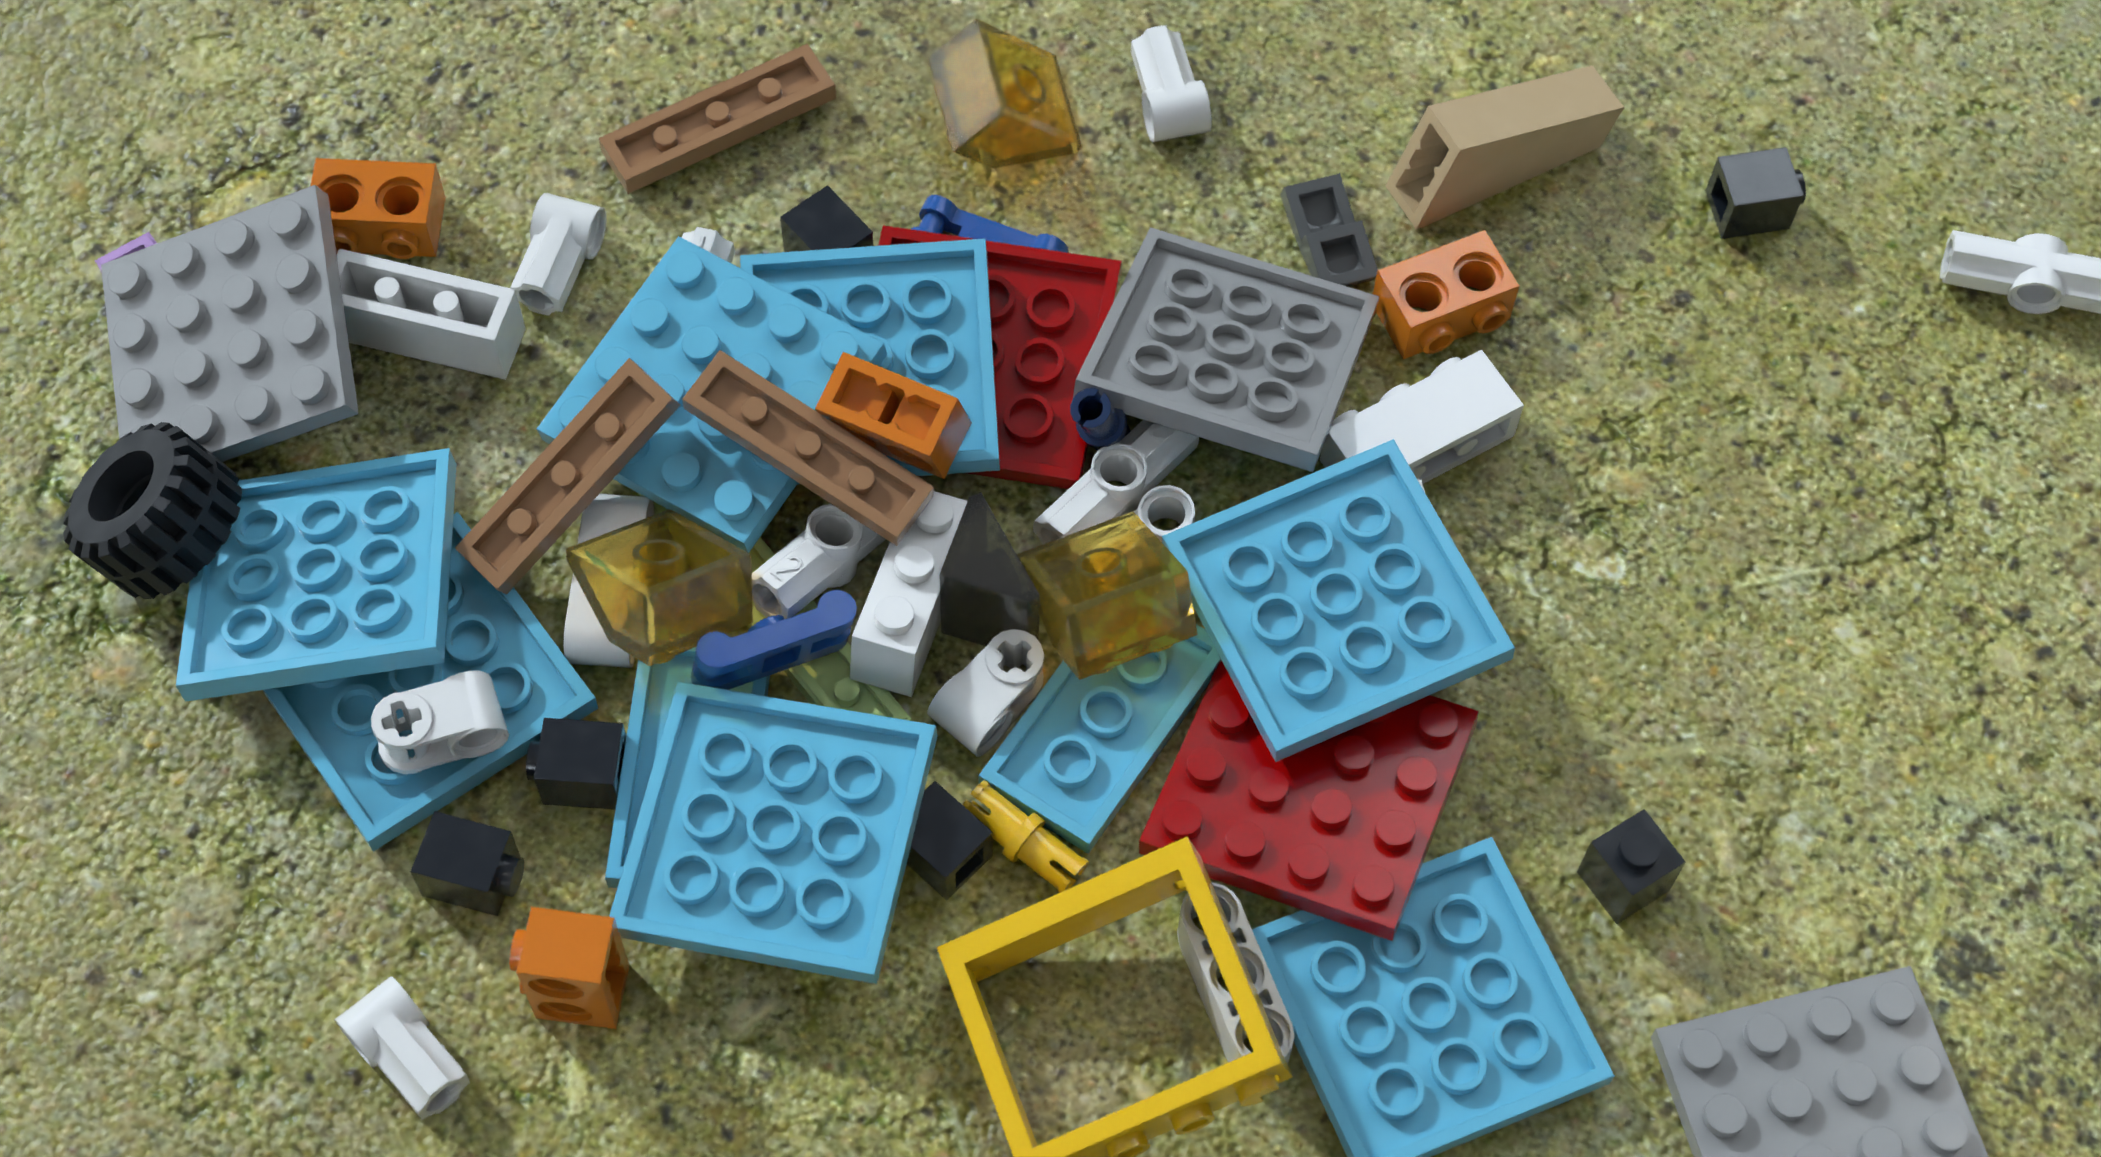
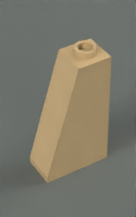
[1385,65,1625,229]

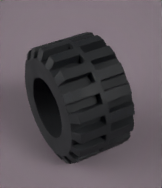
[63,422,242,599]

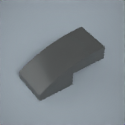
[1280,173,1378,287]

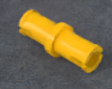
[963,780,1089,893]

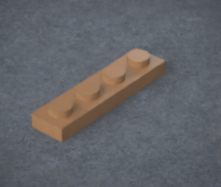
[599,43,836,194]
[682,350,934,546]
[455,358,681,594]

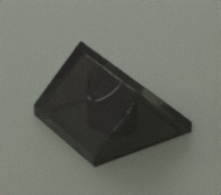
[939,492,1040,651]

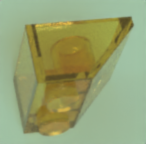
[928,19,1083,169]
[566,509,753,666]
[1016,511,1198,680]

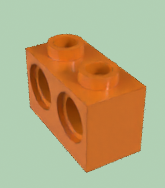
[310,158,446,259]
[1373,230,1519,360]
[815,352,971,479]
[510,906,630,1029]

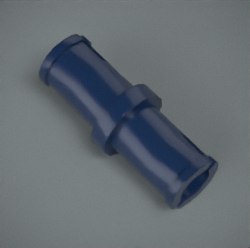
[1070,388,1131,451]

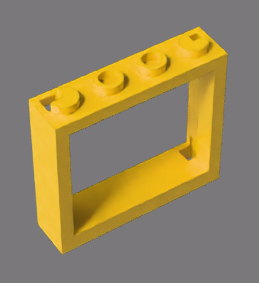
[936,837,1293,1157]

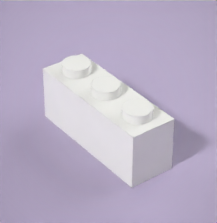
[337,249,526,380]
[1320,350,1524,484]
[850,491,974,697]

